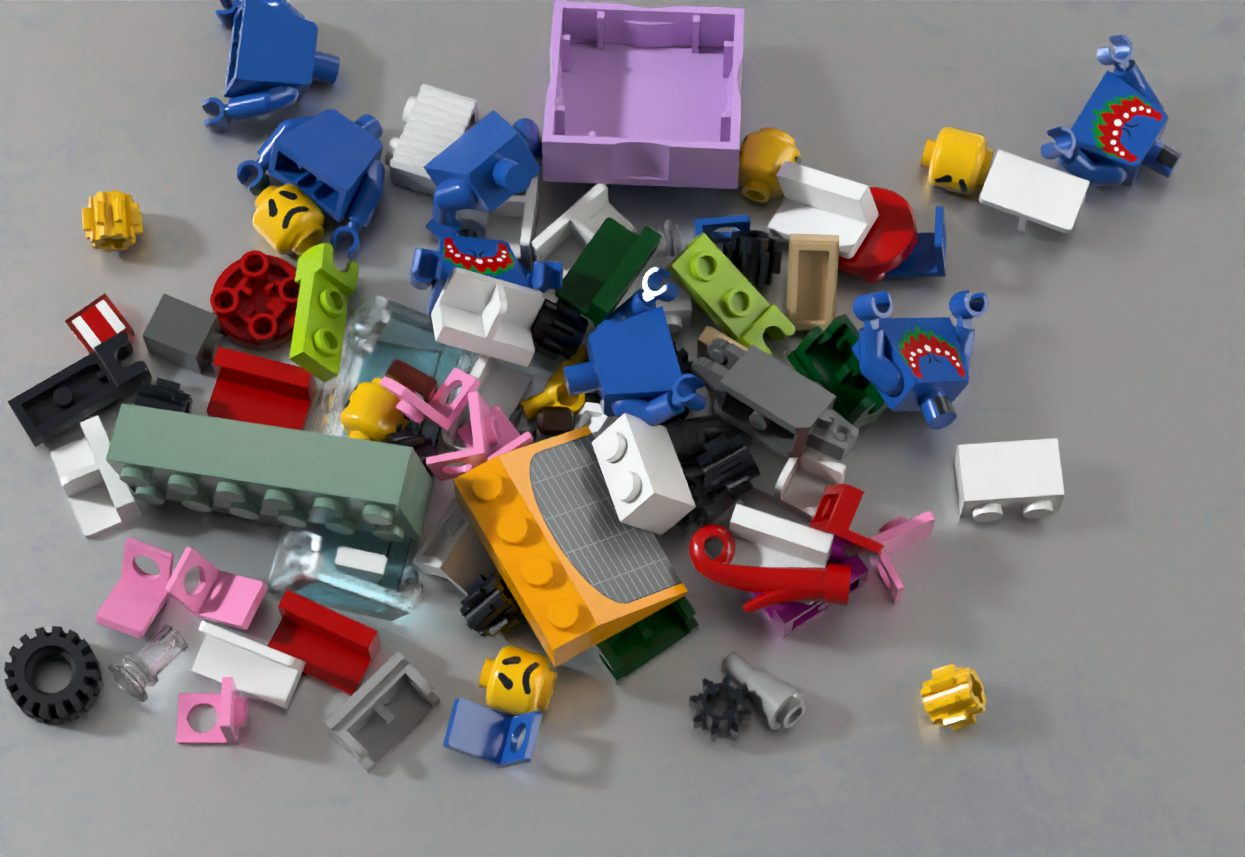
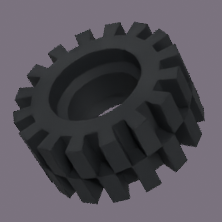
[4,626,102,725]

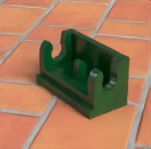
[787,314,888,429]
[590,596,699,685]

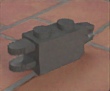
[690,337,859,461]

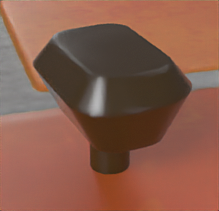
[537,406,575,436]

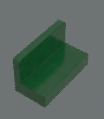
[555,217,662,325]

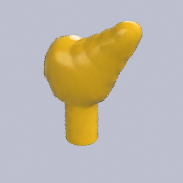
[520,345,587,420]

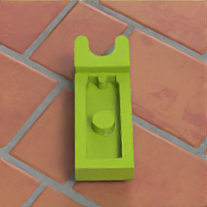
[665,233,795,355]
[289,243,359,382]

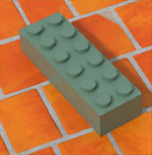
[106,403,434,542]

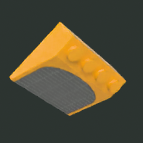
[453,426,688,667]

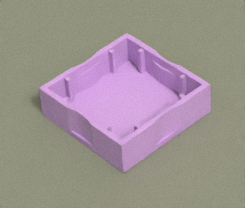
[542,1,745,189]

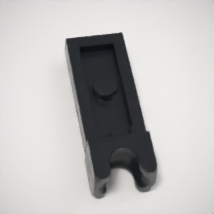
[8,333,152,447]

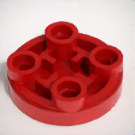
[838,187,919,283]
[210,250,300,350]

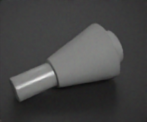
[721,651,806,730]

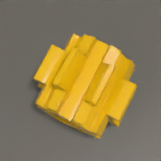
[82,190,143,252]
[921,663,987,730]

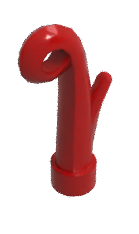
[689,524,852,613]

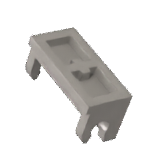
[325,651,440,773]

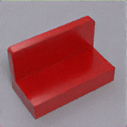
[206,346,317,431]
[809,484,885,556]
[268,589,381,696]

